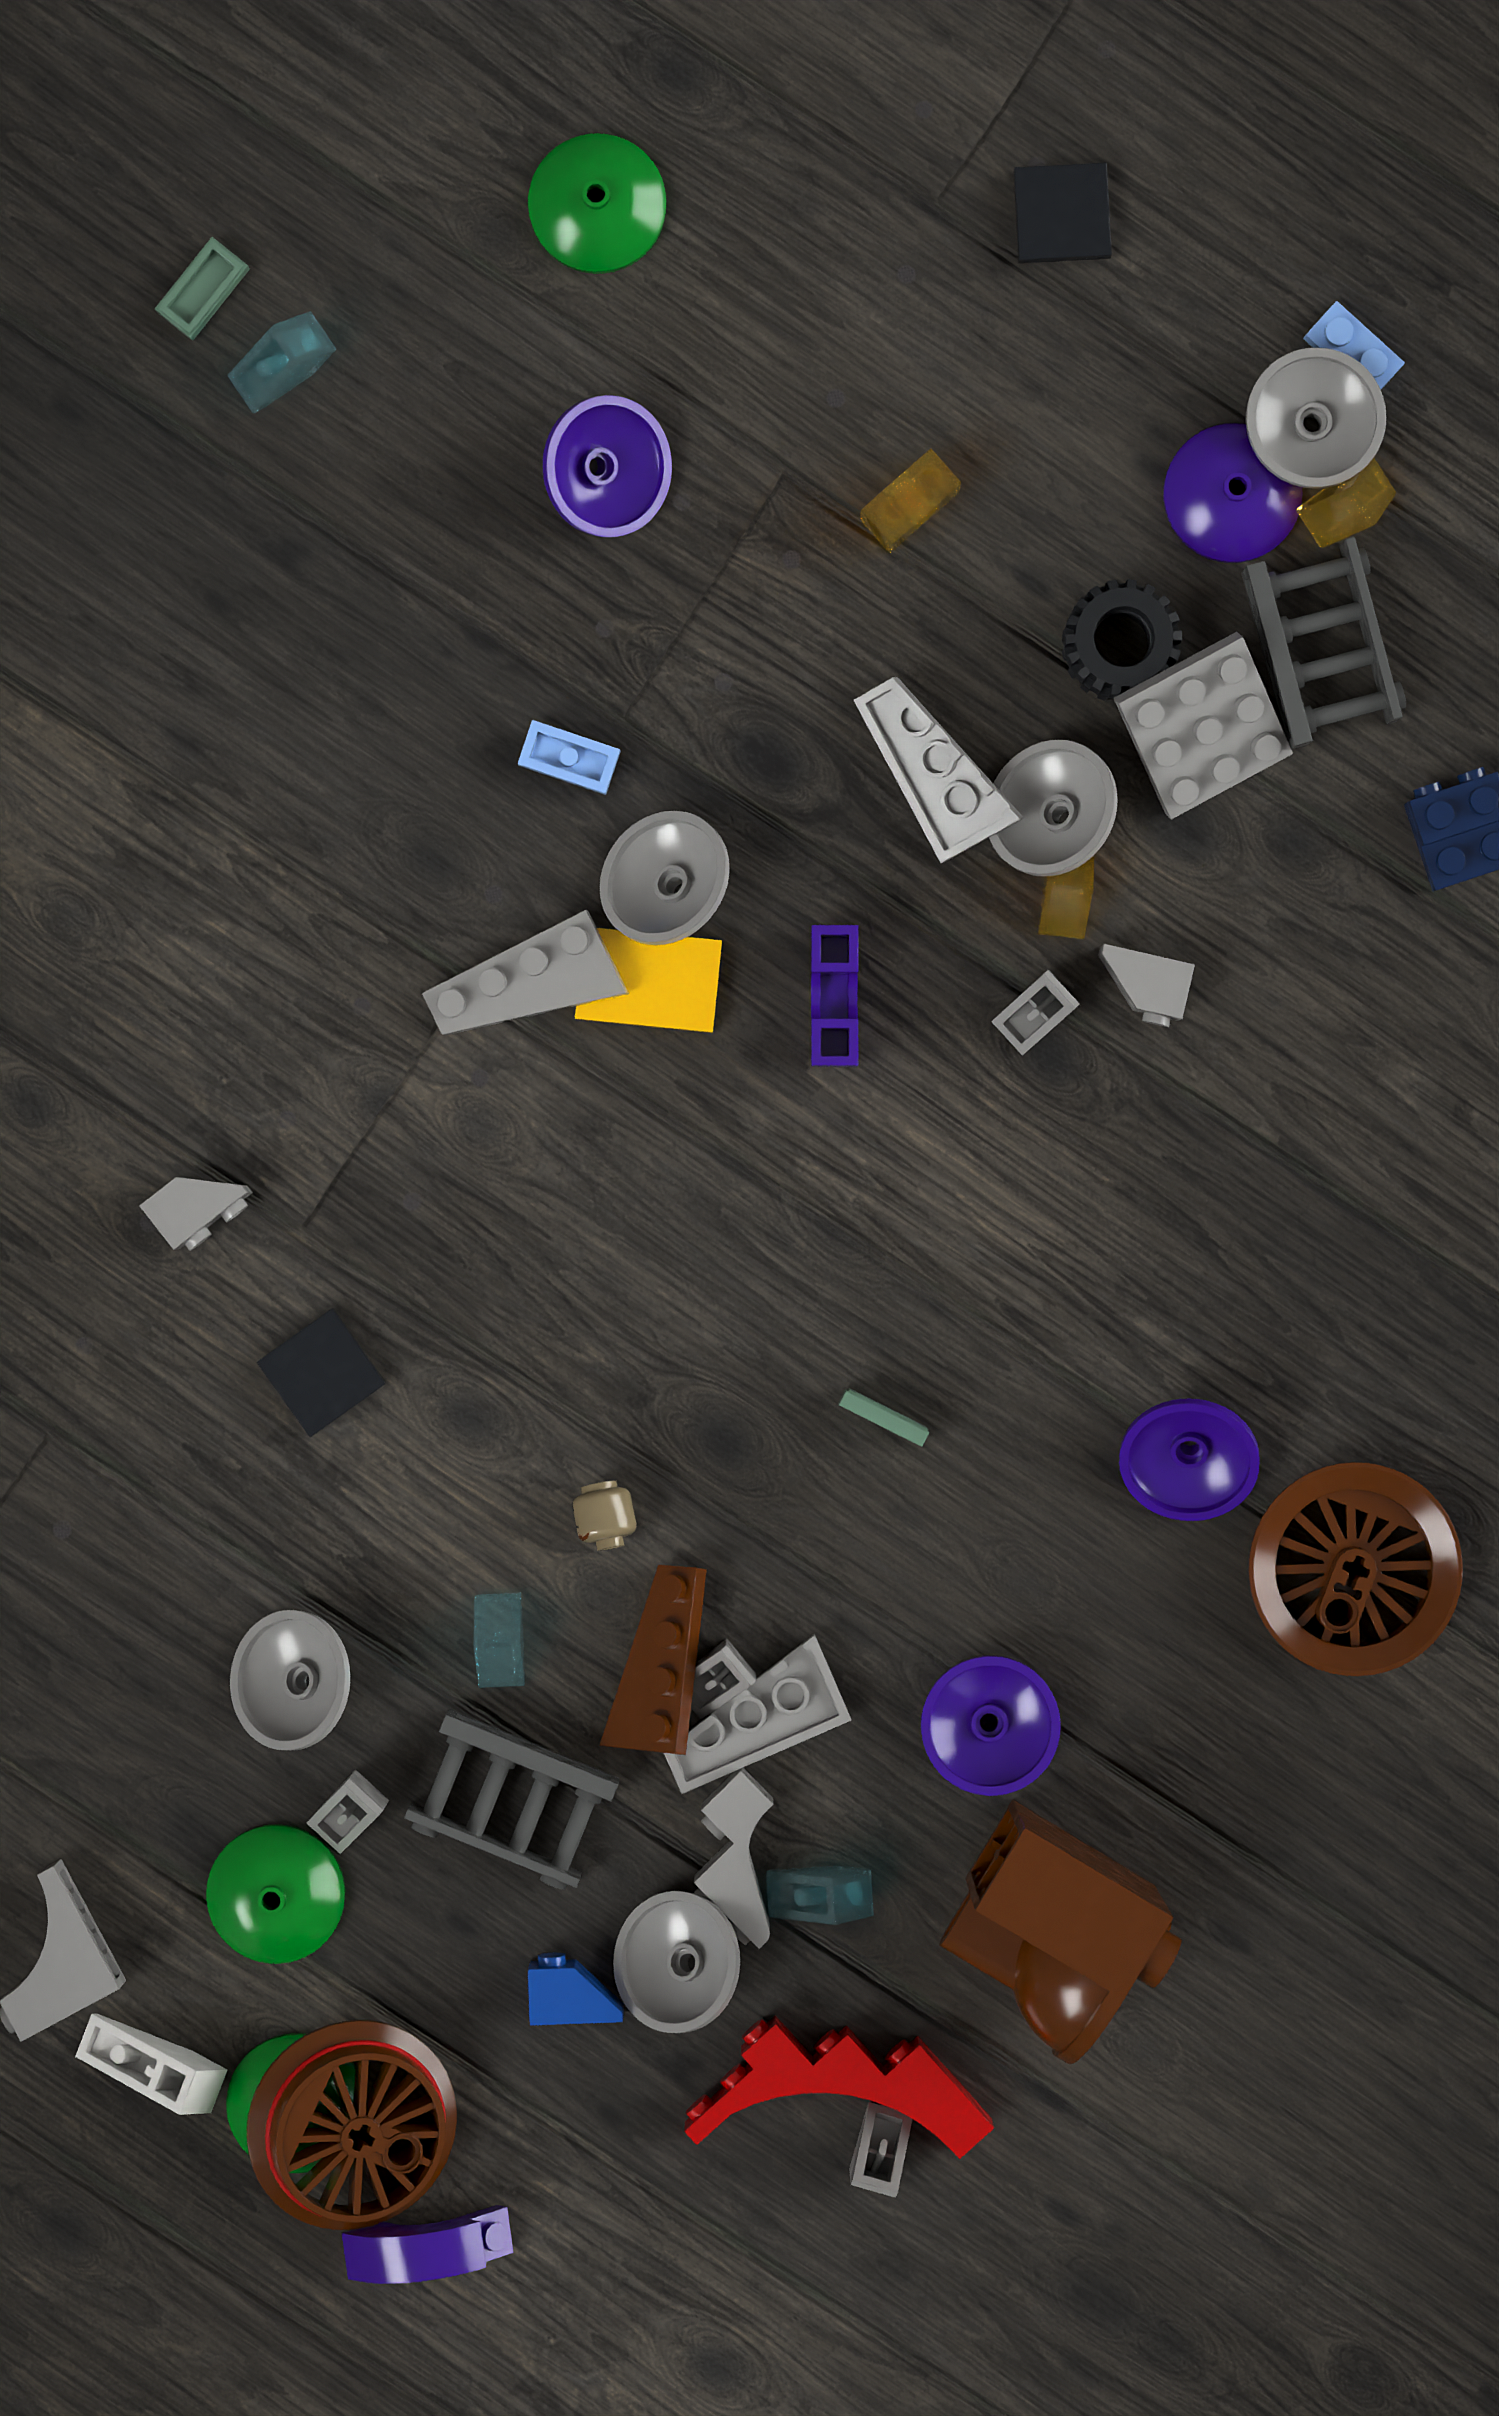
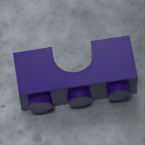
[811,925,858,1067]

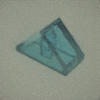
[473,1593,525,1688]

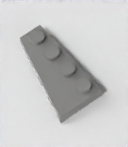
[854,677,1024,863]
[422,910,629,1036]
[664,1634,852,1794]

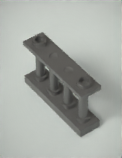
[1241,537,1406,750]
[404,1709,620,1890]

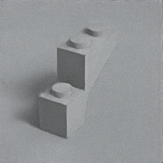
[694,1767,773,1949]

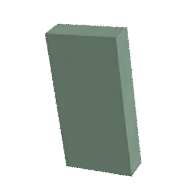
[155,237,250,341]
[838,1388,929,1447]

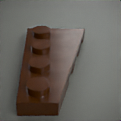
[599,1565,707,1755]

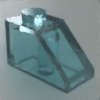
[227,311,337,413]
[766,1866,874,1925]

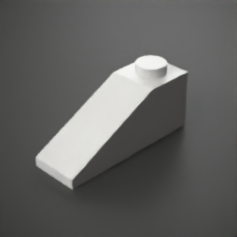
[75,2014,227,2115]

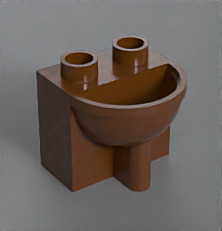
[939,1800,1182,2064]

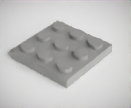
[1113,632,1293,819]

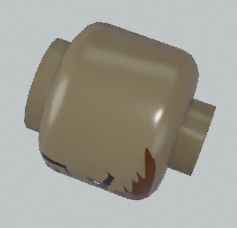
[572,1481,637,1551]

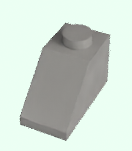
[1098,944,1195,1027]

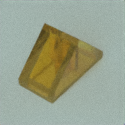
[1296,458,1396,548]
[1038,855,1094,939]

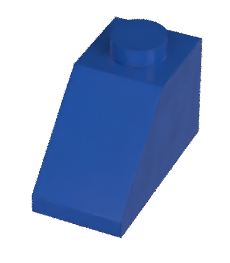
[528,1953,624,2025]

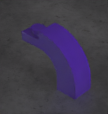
[342,2205,514,2284]

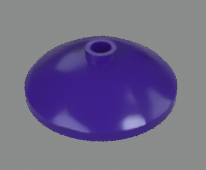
[543,395,672,537]
[1163,423,1303,563]
[1119,1398,1260,1521]
[921,1655,1061,1796]

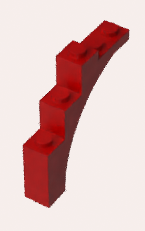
[684,2015,994,2159]

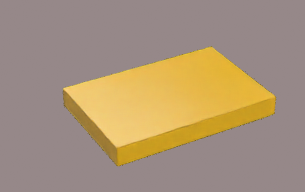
[575,928,722,1033]

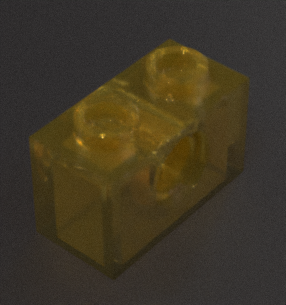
[859,448,962,553]

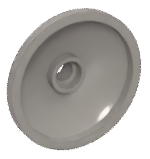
[1246,348,1386,489]
[989,740,1118,876]
[600,811,730,945]
[230,1610,350,1751]
[613,1891,740,2033]

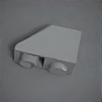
[140,1177,253,1251]

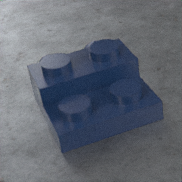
[1404,767,1499,892]

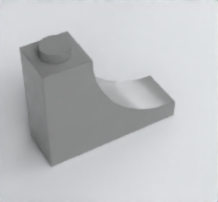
[0,1859,126,2042]

